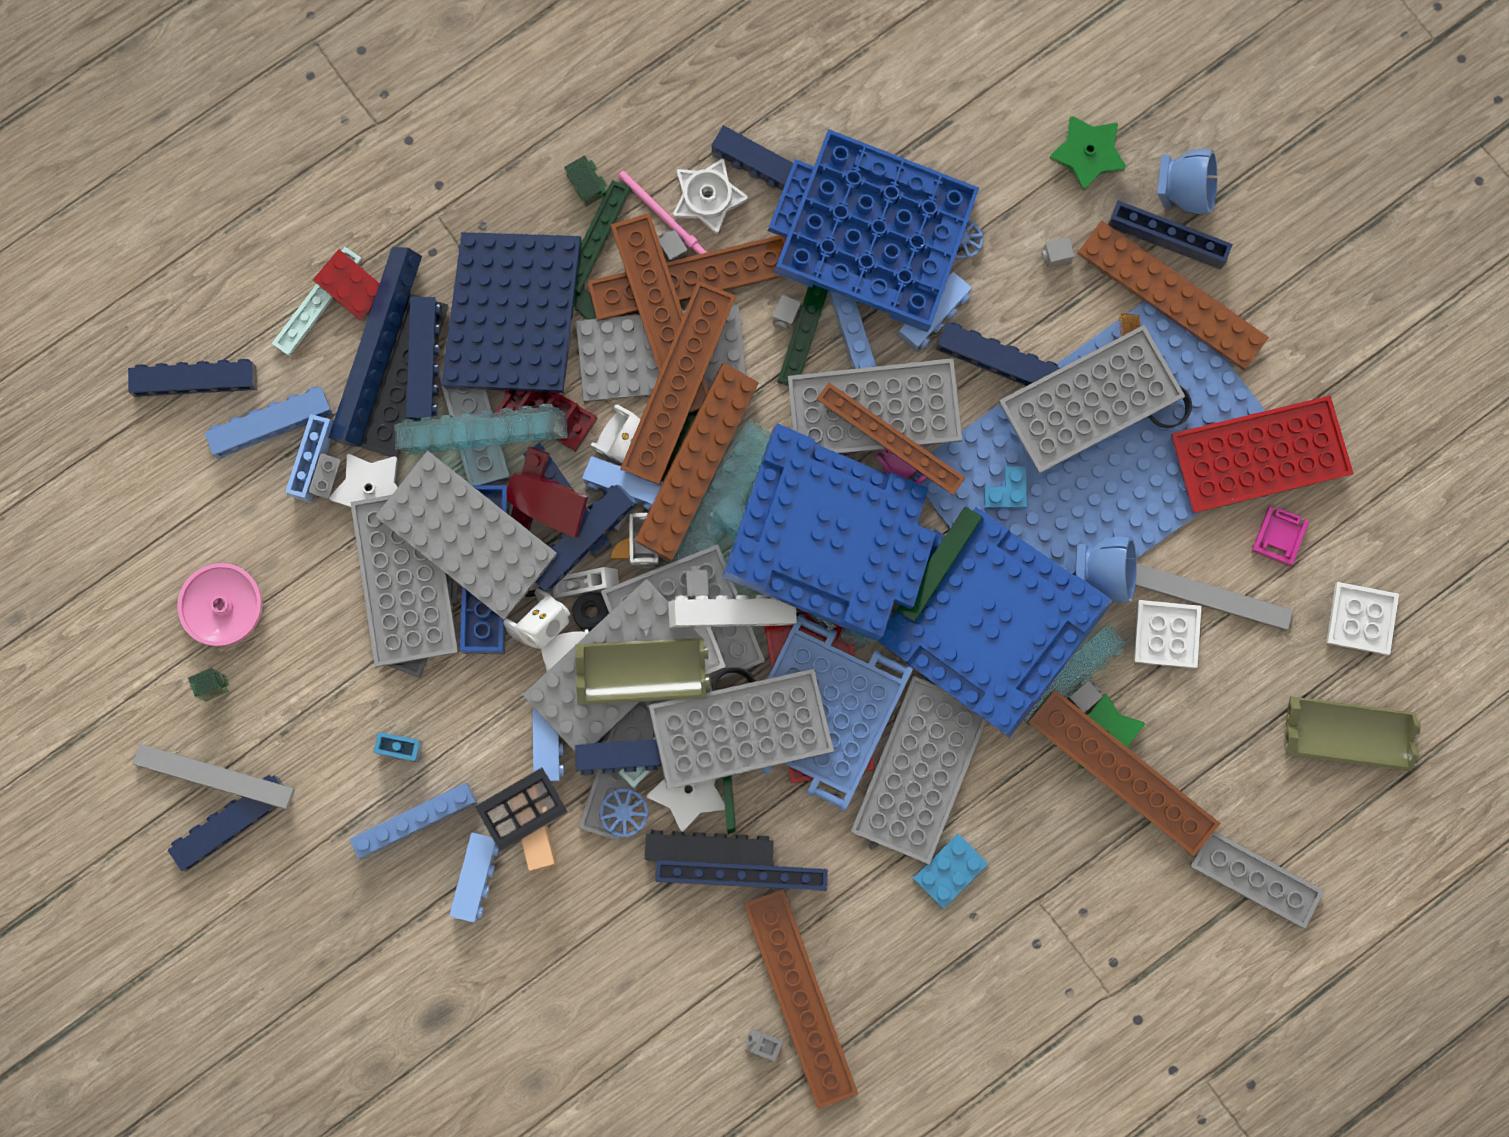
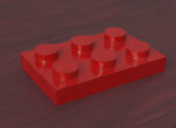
[312,249,380,321]

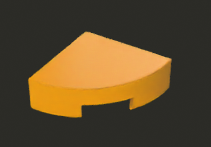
[611,538,630,560]

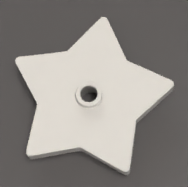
[673,159,748,235]
[329,454,398,508]
[647,779,725,832]

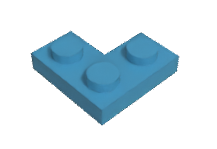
[984,466,1027,509]

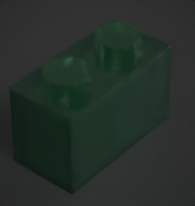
[564,155,607,207]
[188,668,229,702]

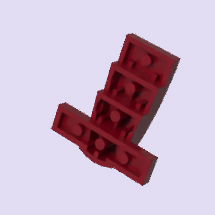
[490,390,598,452]
[506,446,588,538]

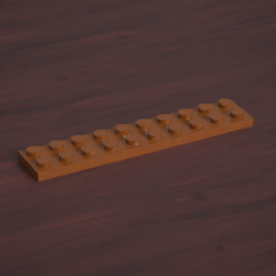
[611,213,708,413]
[1077,220,1269,371]
[587,235,786,321]
[620,281,736,485]
[634,363,759,561]
[1028,689,1221,856]
[744,889,858,1109]

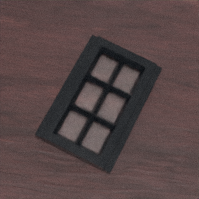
[475,767,568,852]

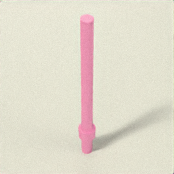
[618,171,707,255]

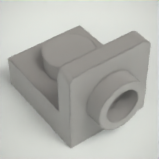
[745,1029,783,1061]

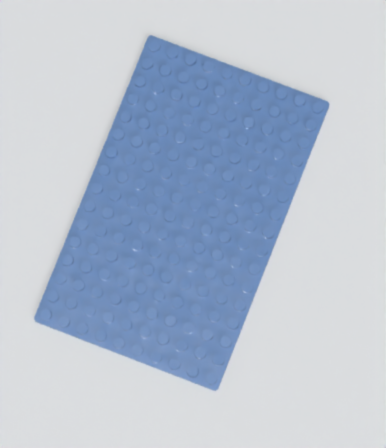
[911,301,1265,576]

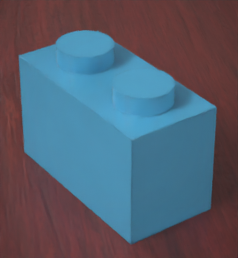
[373,732,423,763]

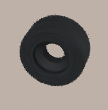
[572,592,609,631]

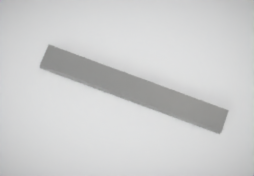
[1136,564,1293,630]
[132,744,295,810]

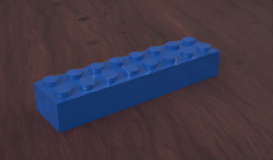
[460,485,509,654]

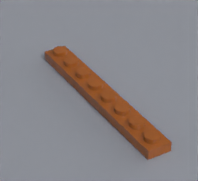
[817,382,965,495]

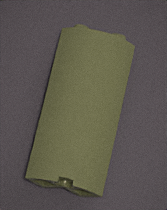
[575,638,710,705]
[1284,696,1421,771]

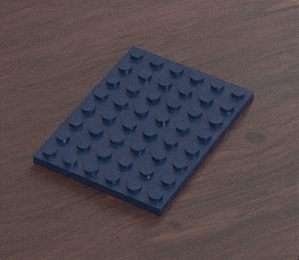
[441,232,582,393]

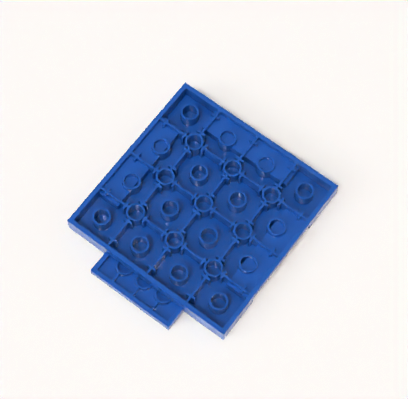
[768,129,979,332]
[722,423,936,641]
[877,507,1112,738]

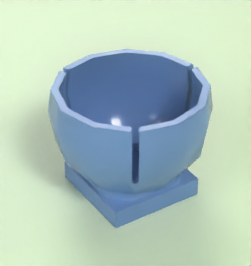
[1157,148,1218,215]
[1076,536,1137,603]

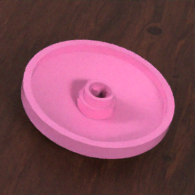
[177,563,263,647]

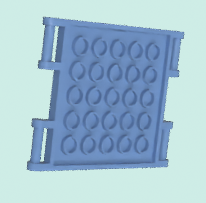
[761,613,913,812]

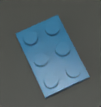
[913,834,988,909]

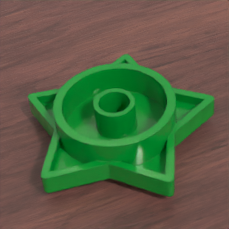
[1050,116,1126,190]
[1078,694,1145,769]

